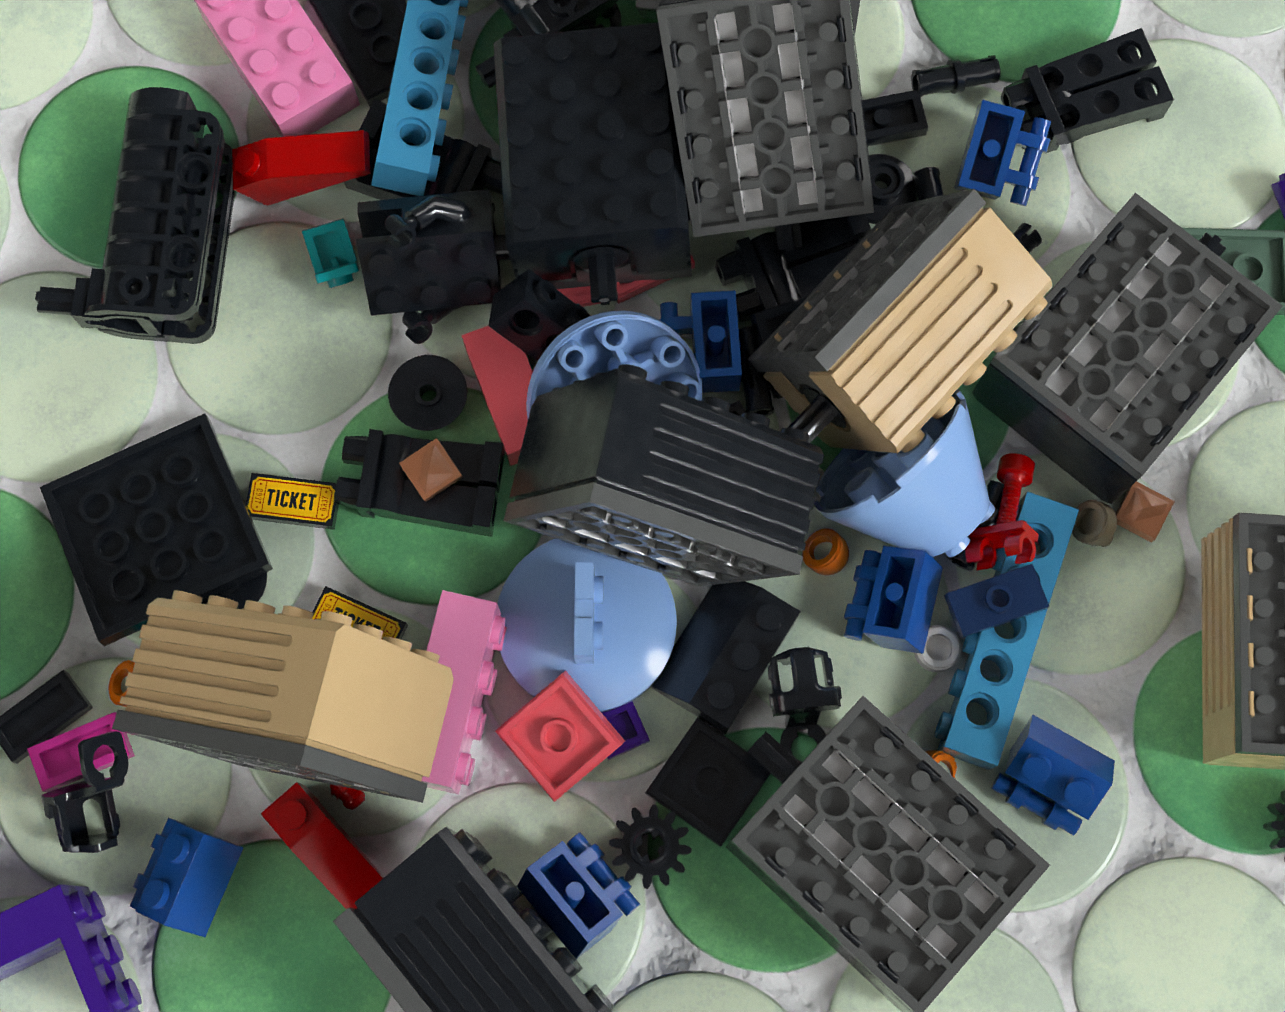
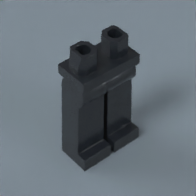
[1001,28,1174,153]
[344,99,503,216]
[715,214,871,322]
[334,429,505,537]

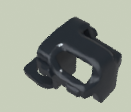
[768,647,842,763]
[41,731,129,853]

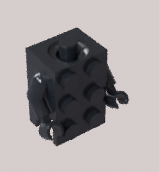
[356,189,510,344]

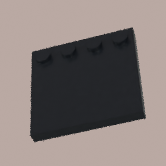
[40,413,273,647]

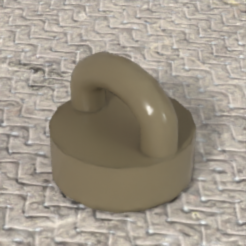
[1072,500,1117,547]

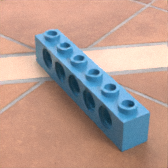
[371,0,469,196]
[934,491,1079,770]

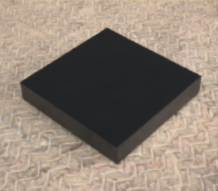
[645,717,771,847]

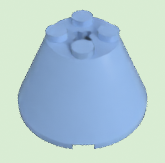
[814,389,995,557]

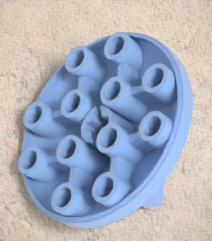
[526,311,702,420]
[498,539,677,712]

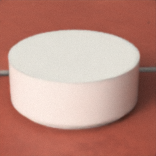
[914,625,961,672]

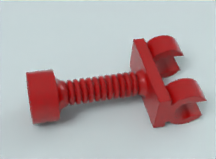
[965,453,1039,571]

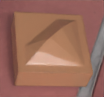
[399,438,463,502]
[1116,481,1175,543]

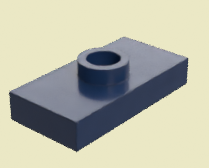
[944,564,1050,639]

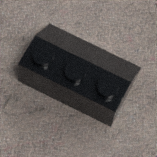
[651,581,801,734]

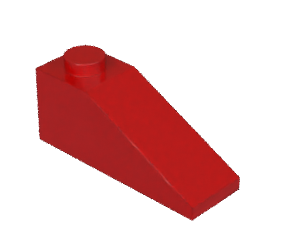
[232,130,371,206]
[260,782,384,909]

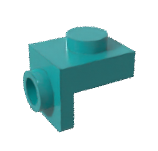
[302,218,360,288]

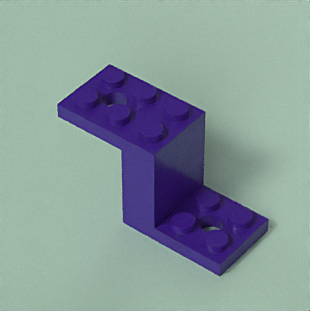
[0,884,142,1012]

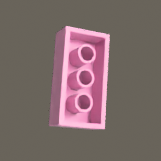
[194,0,360,137]
[421,590,507,795]

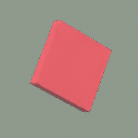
[495,671,625,802]

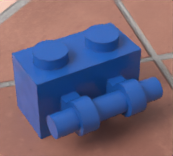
[954,100,1051,206]
[659,290,742,393]
[844,546,943,654]
[991,715,1115,836]
[130,817,243,937]
[517,832,640,960]

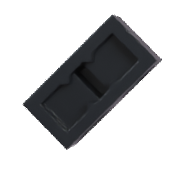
[488,269,591,361]

